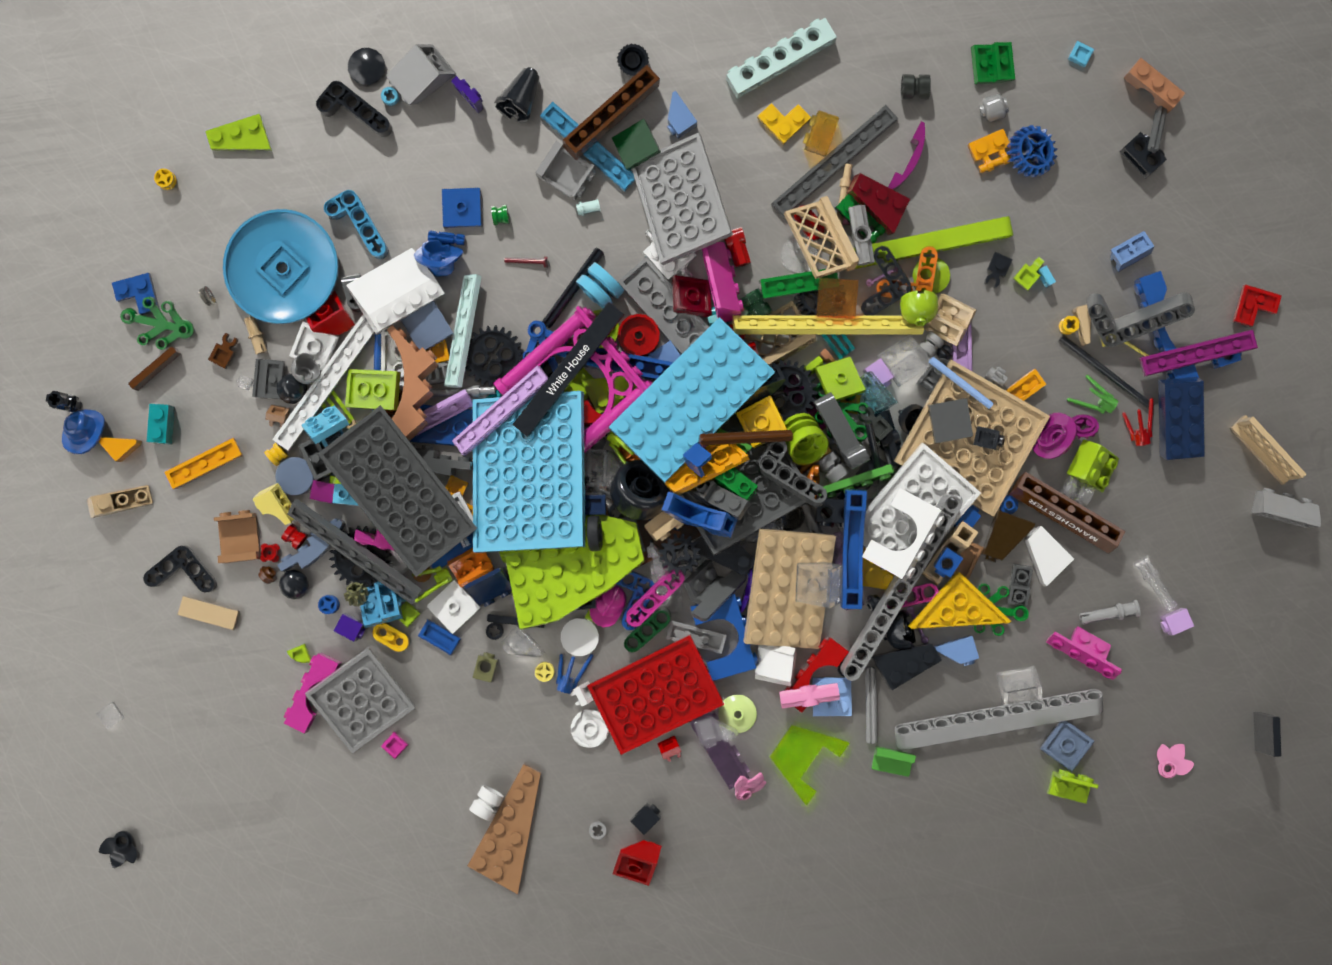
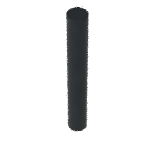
[864,420,882,469]

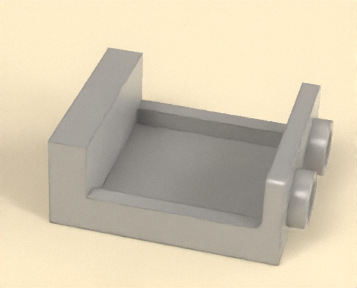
[535,141,596,201]

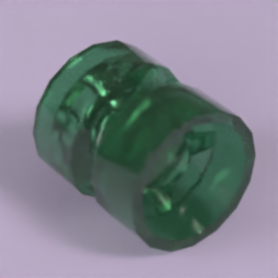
[738,288,773,315]

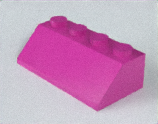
[702,241,744,322]

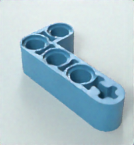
[324,190,389,259]

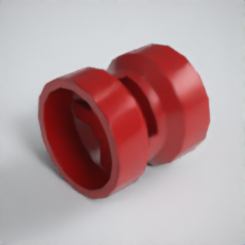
[281,523,308,550]

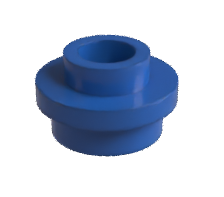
[999,495,1018,514]

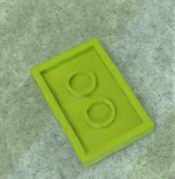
[345,369,401,410]

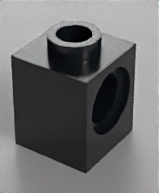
[630,803,661,835]

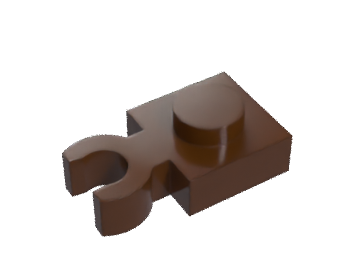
[208,333,238,369]

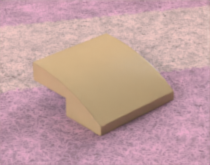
[924,293,977,346]

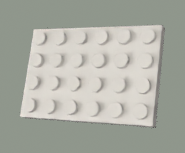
[863,443,981,551]

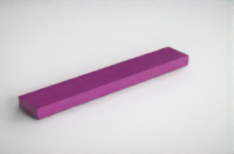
[1139,330,1258,377]

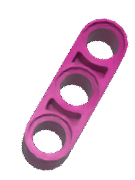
[887,583,938,608]

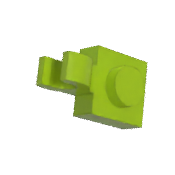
[1013,257,1045,291]

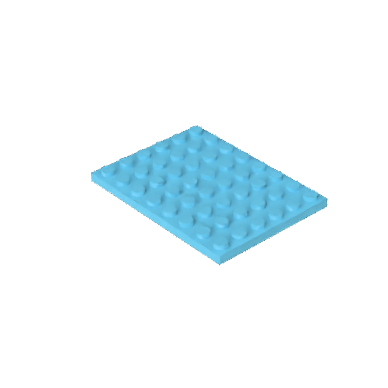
[473,391,585,553]

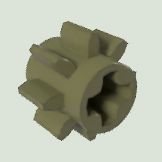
[344,582,369,606]

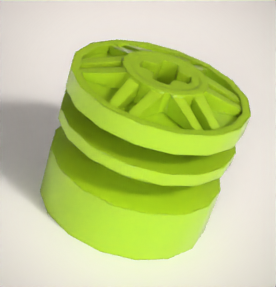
[784,413,829,465]

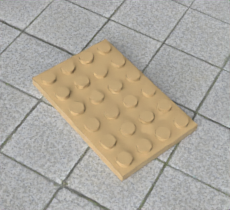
[743,529,836,649]

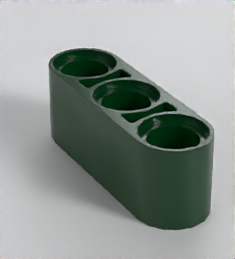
[624,608,672,652]

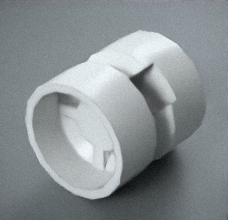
[469,785,504,821]

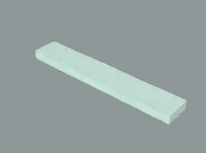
[444,274,482,388]

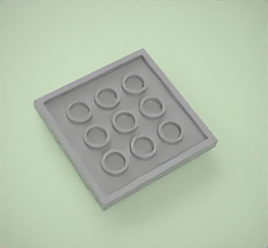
[305,647,415,753]

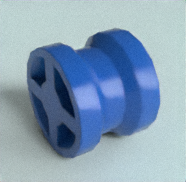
[318,595,340,614]

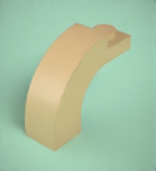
[922,521,978,585]

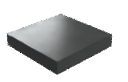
[928,398,973,443]

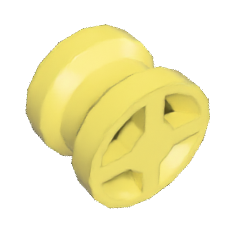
[535,662,555,682]

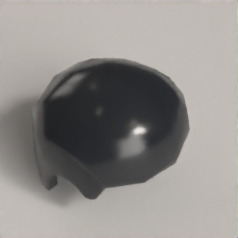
[276,373,308,404]
[279,569,309,600]

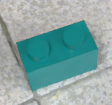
[146,404,175,445]

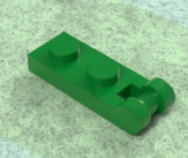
[835,194,886,244]

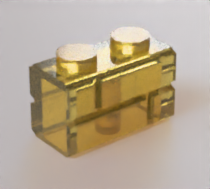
[803,110,839,157]

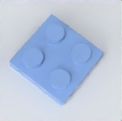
[812,677,852,716]

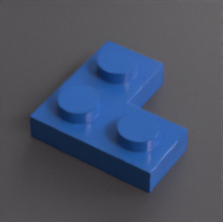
[112,273,160,315]

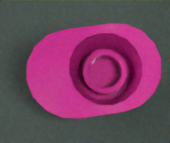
[590,585,627,627]

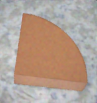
[819,349,835,364]

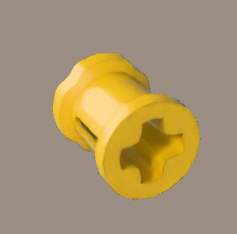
[1059,316,1080,335]

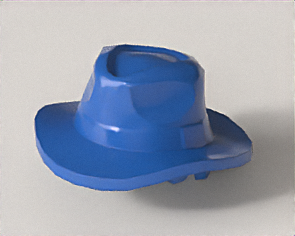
[414,240,463,277]
[62,410,105,454]

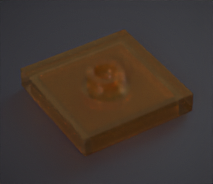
[816,278,859,319]

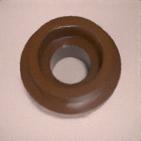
[258,566,277,584]

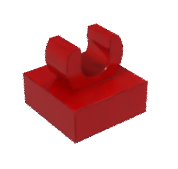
[657,736,681,762]

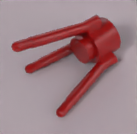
[1122,398,1153,446]

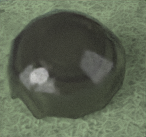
[775,507,805,531]

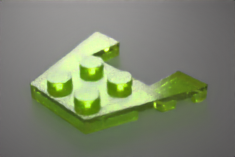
[769,724,850,805]

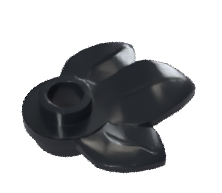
[99,831,138,868]

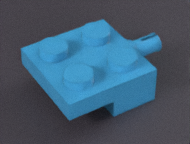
[360,582,406,628]

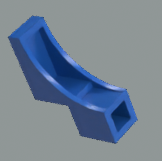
[662,492,737,538]

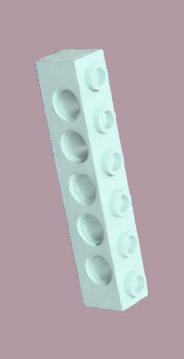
[726,18,837,99]

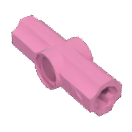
[779,683,840,709]

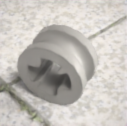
[589,822,606,840]

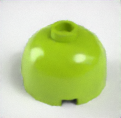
[900,290,938,326]

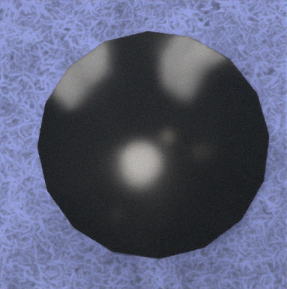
[348,48,386,86]

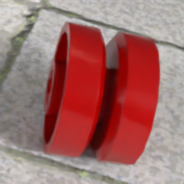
[617,314,660,357]

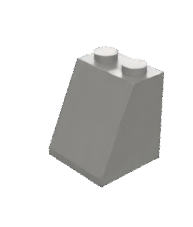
[386,44,456,105]

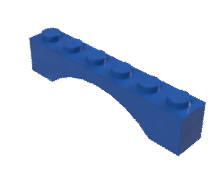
[1134,271,1200,379]
[840,489,867,609]

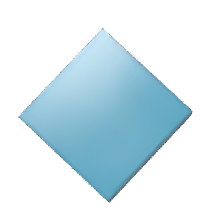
[1068,41,1094,68]
[1037,265,1056,288]

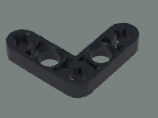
[861,245,912,316]
[143,546,217,593]

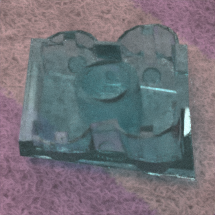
[860,371,898,414]

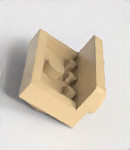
[644,511,684,541]

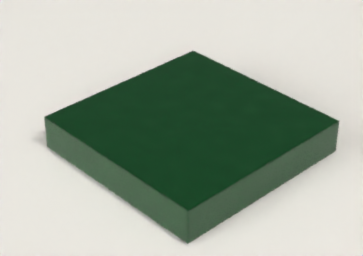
[612,119,661,171]

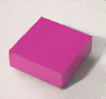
[381,732,409,759]

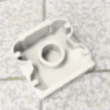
[755,645,797,686]

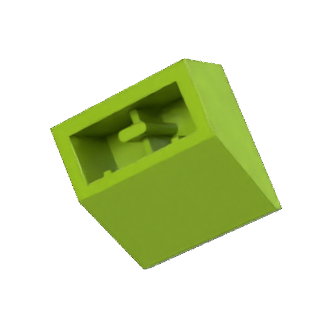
[1067,439,1120,493]

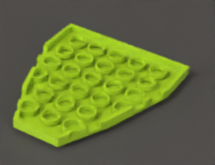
[504,515,645,630]

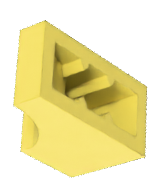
[253,483,294,525]

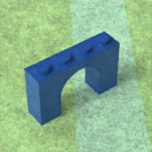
[690,594,759,681]

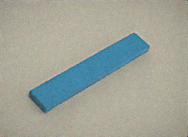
[540,101,635,192]

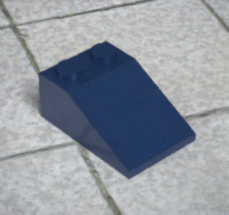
[464,567,512,607]

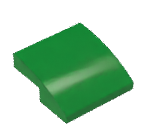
[971,42,1015,84]

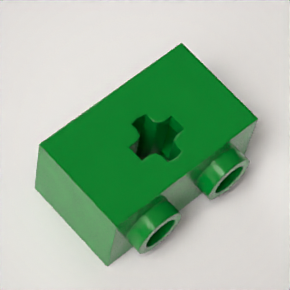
[714,468,758,501]

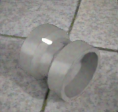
[918,332,944,358]

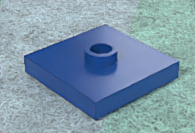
[442,188,482,228]

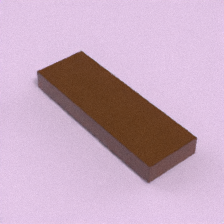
[128,347,181,391]

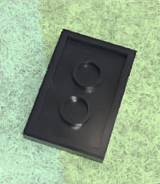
[1253,712,1282,757]

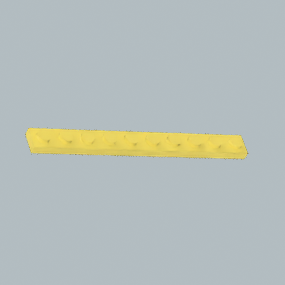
[732,315,924,335]

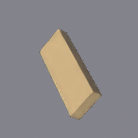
[178,596,240,630]

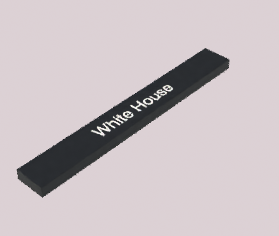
[512,302,625,437]

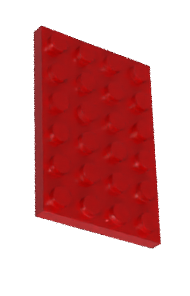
[587,634,725,755]

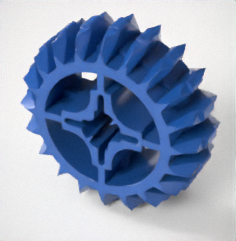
[1007,125,1058,178]

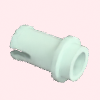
[576,199,601,216]

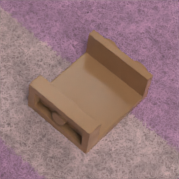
[214,510,261,563]

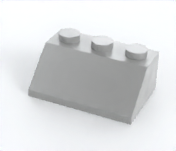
[1251,488,1321,528]

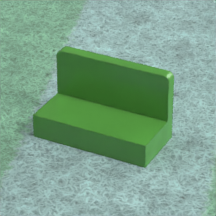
[871,746,916,777]

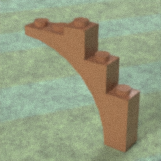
[387,325,439,441]

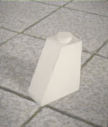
[1024,526,1074,586]

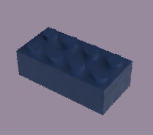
[1158,377,1205,460]

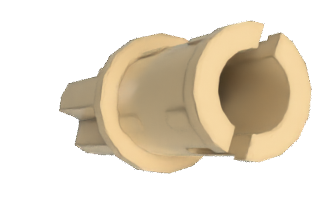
[244,316,268,355]

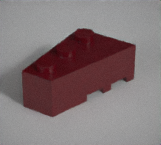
[846,173,910,236]

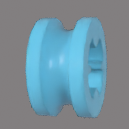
[381,87,399,106]

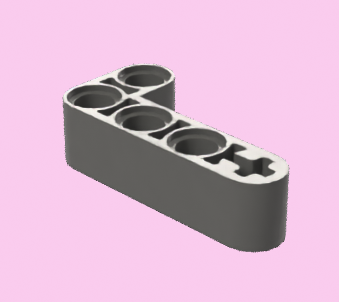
[814,392,870,469]
[759,442,827,507]

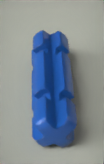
[428,230,465,245]

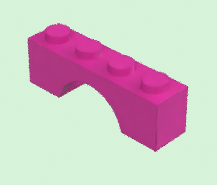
[284,652,342,734]

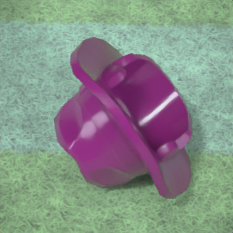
[1033,413,1077,459]

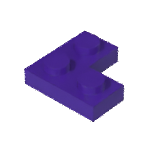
[451,76,484,113]

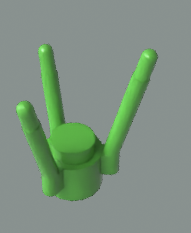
[1067,375,1118,414]

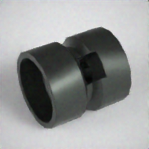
[901,74,931,100]

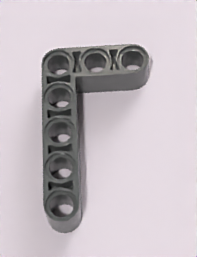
[1086,293,1195,347]

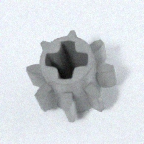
[984,366,1008,388]

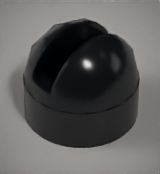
[937,345,953,360]

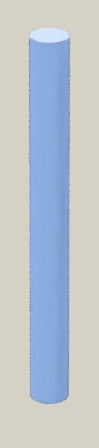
[928,357,994,409]

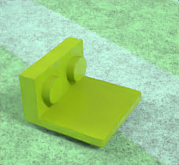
[1047,769,1099,804]

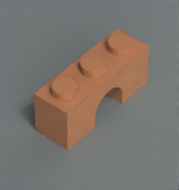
[1124,58,1186,114]

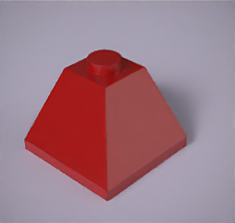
[306,290,355,335]
[612,840,662,886]

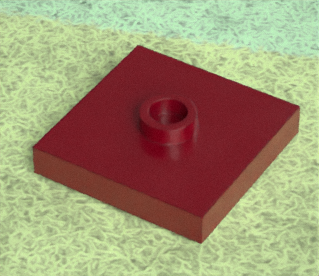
[672,275,712,317]

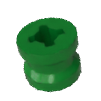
[491,205,509,225]

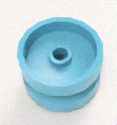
[576,262,625,308]

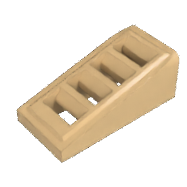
[1072,305,1091,346]

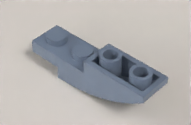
[277,518,346,572]

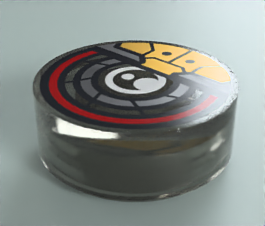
[199,286,216,306]

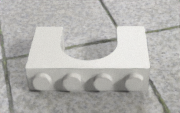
[862,488,945,581]

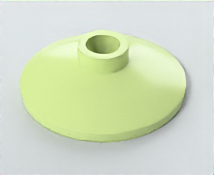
[718,695,757,733]

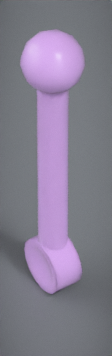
[866,265,903,287]
[907,606,929,644]

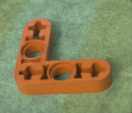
[876,246,938,298]

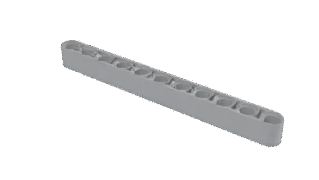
[840,494,962,681]
[895,689,1103,750]

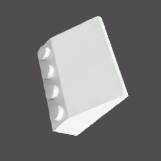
[346,248,445,335]

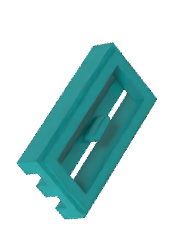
[820,334,855,360]

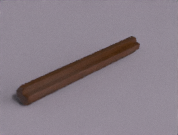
[699,430,793,446]

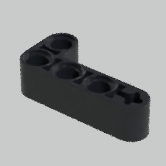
[316,81,392,137]

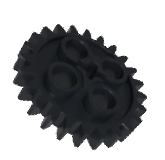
[465,325,524,387]
[772,360,819,421]
[329,526,392,587]

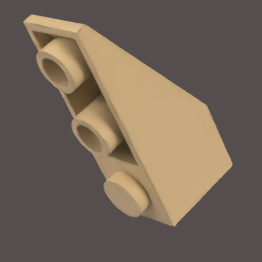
[87,485,153,518]

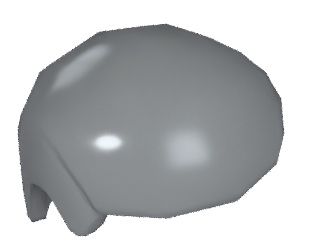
[291,353,320,384]

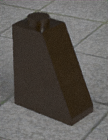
[981,510,1036,563]

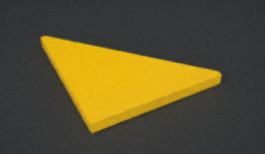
[908,571,1011,629]

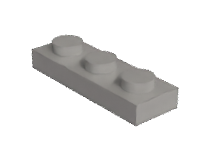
[666,620,727,654]

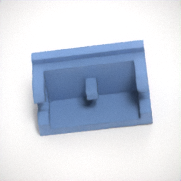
[1110,231,1155,272]

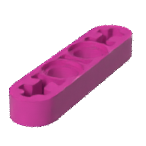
[626,571,684,627]

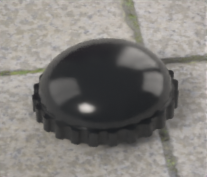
[617,43,649,76]

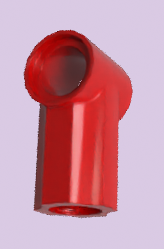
[724,227,751,268]

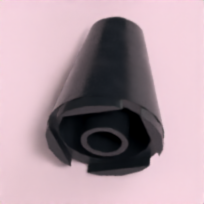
[494,67,539,123]

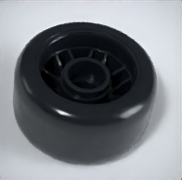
[610,460,671,520]

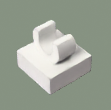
[571,681,594,706]

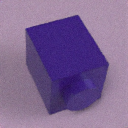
[333,613,366,642]

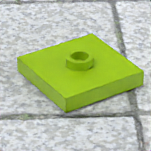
[815,357,866,401]

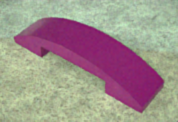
[888,121,925,191]

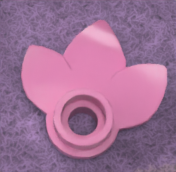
[1157,744,1194,778]
[734,772,767,800]

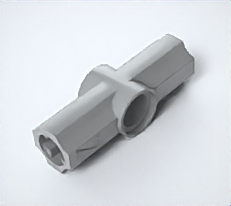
[848,205,875,265]

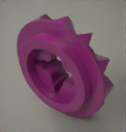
[1071,415,1099,439]

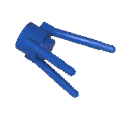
[556,654,593,694]

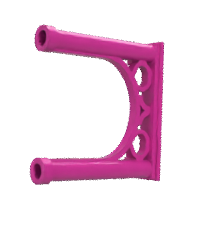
[494,306,653,453]

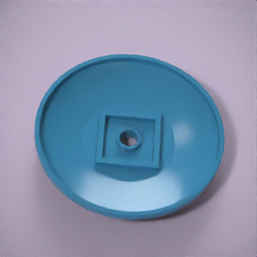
[223,209,338,324]

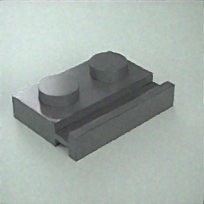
[252,359,285,400]

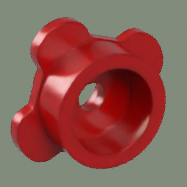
[260,543,280,563]

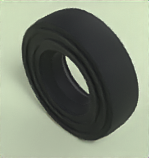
[587,516,603,551]

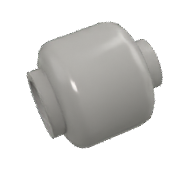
[979,94,1009,122]

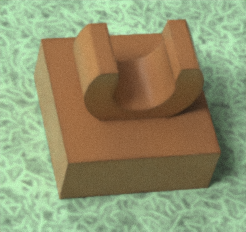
[265,405,290,428]

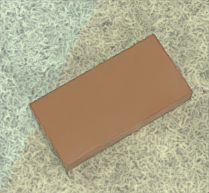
[953,542,984,580]

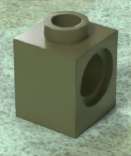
[472,652,499,683]

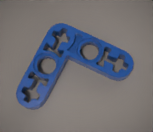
[616,570,654,630]

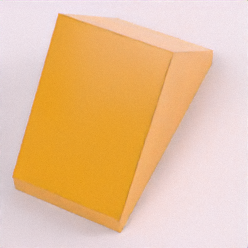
[98,437,142,462]

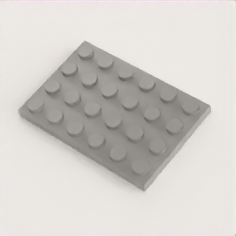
[632,132,733,265]

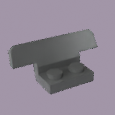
[683,560,746,621]

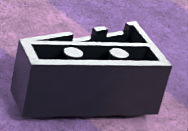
[871,643,942,690]

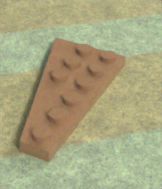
[467,763,541,894]

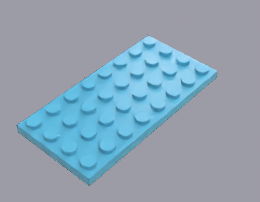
[609,317,775,483]

